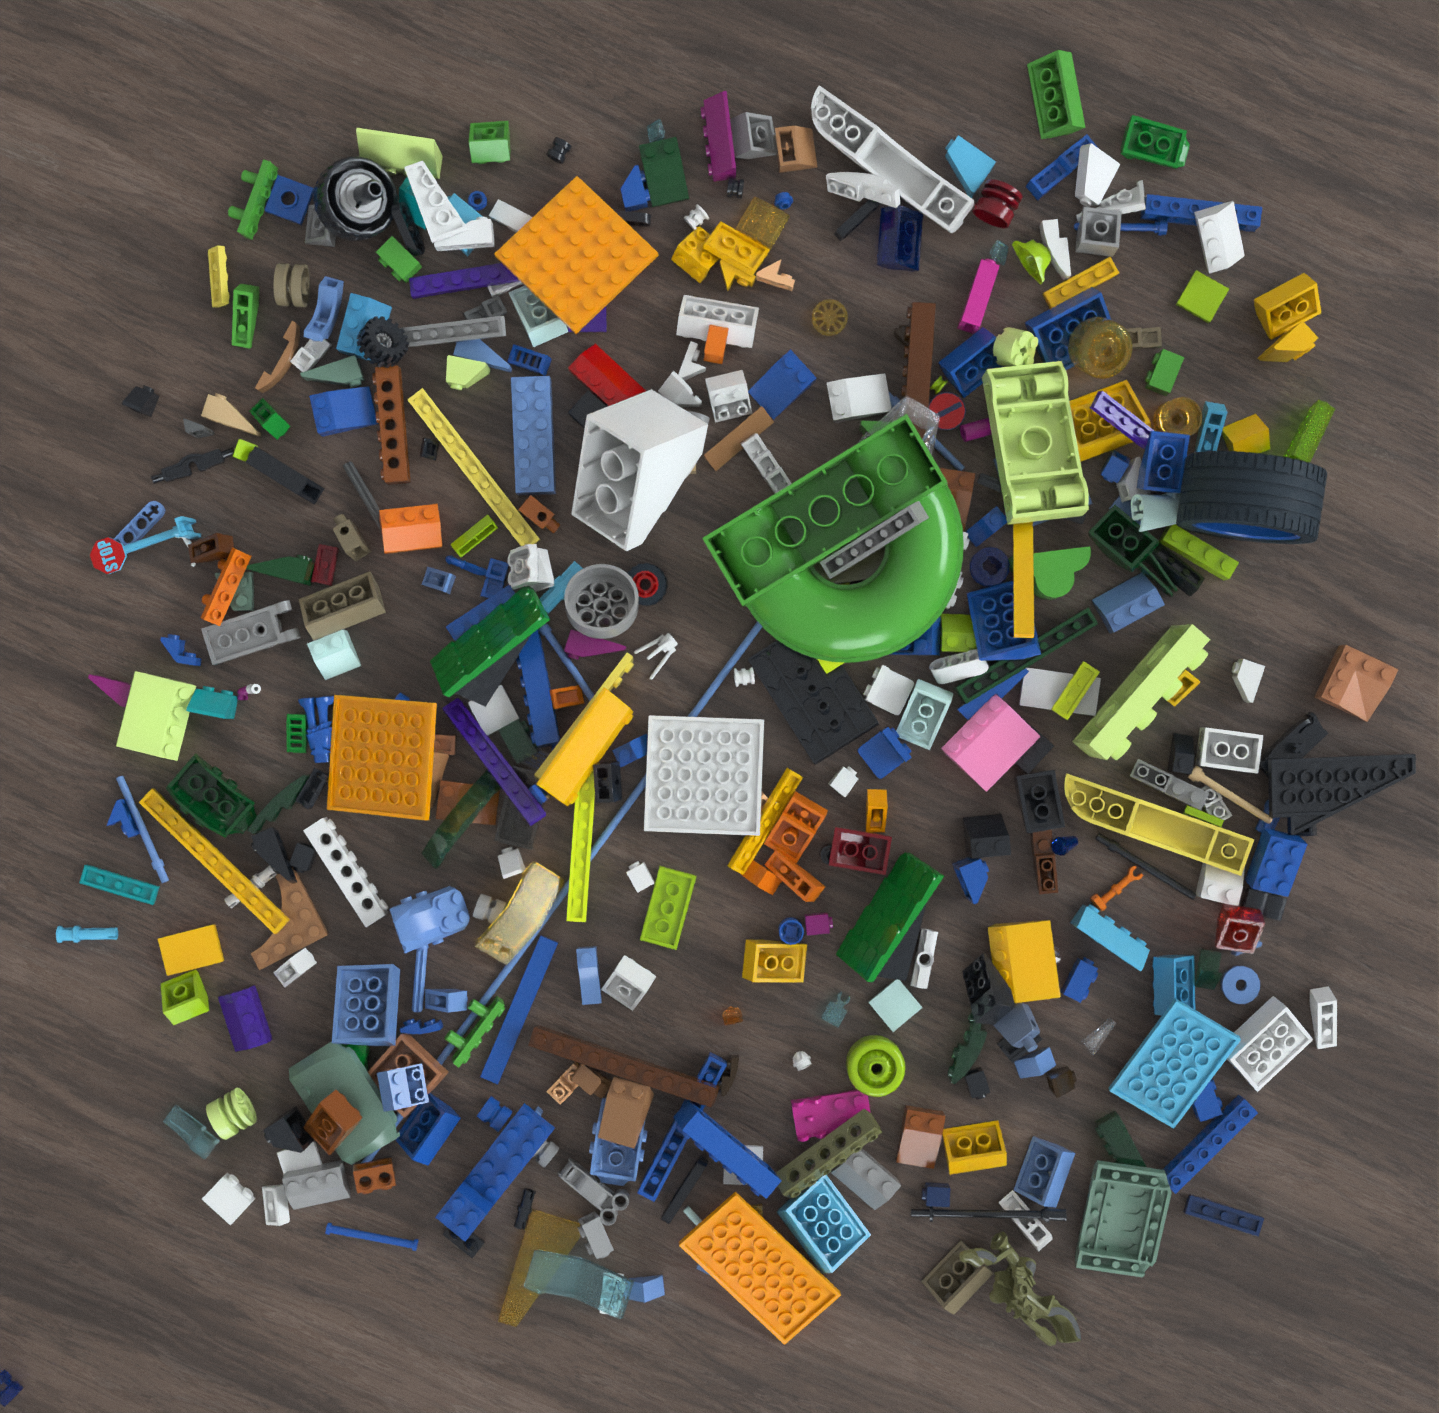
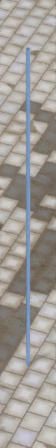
[361,621,762,1163]

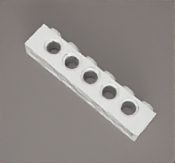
[303,817,388,927]

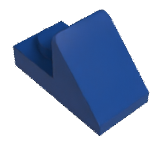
[612,734,648,767]
[107,799,140,838]

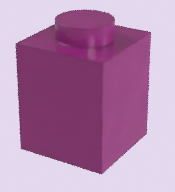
[804,912,833,936]

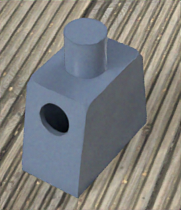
[993,1002,1040,1052]

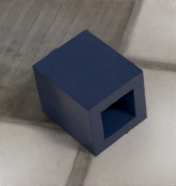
[921,1182,951,1207]

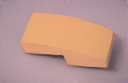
[546,1062,579,1105]

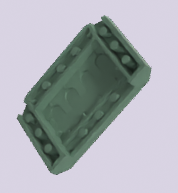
[289,1041,400,1165]
[1075,1160,1172,1277]

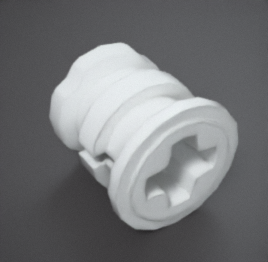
[684,204,709,230]
[734,667,755,687]

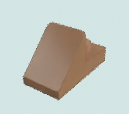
[571,1064,612,1099]

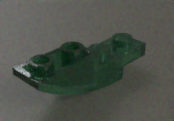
[947,1011,987,1084]

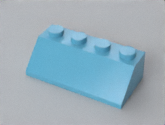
[1070,904,1150,971]

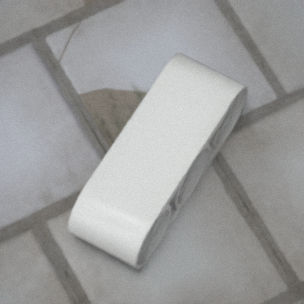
[929,649,989,684]

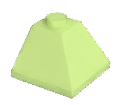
[446,355,490,390]

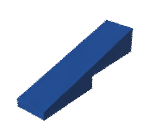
[1025,134,1098,201]
[957,668,1029,720]

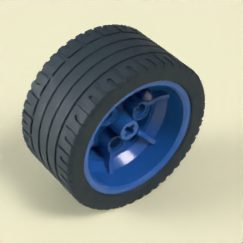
[1176,451,1327,544]

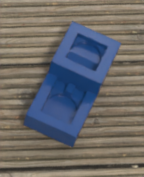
[480,558,509,599]

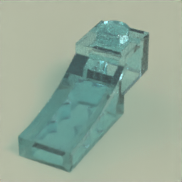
[163,1105,220,1160]

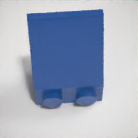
[748,350,816,420]
[309,386,378,437]
[1137,431,1190,493]

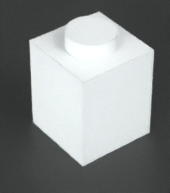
[626,861,655,893]

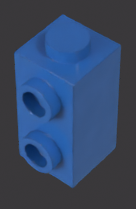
[1060,957,1098,1003]

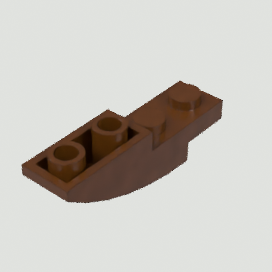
[1030,829,1058,894]

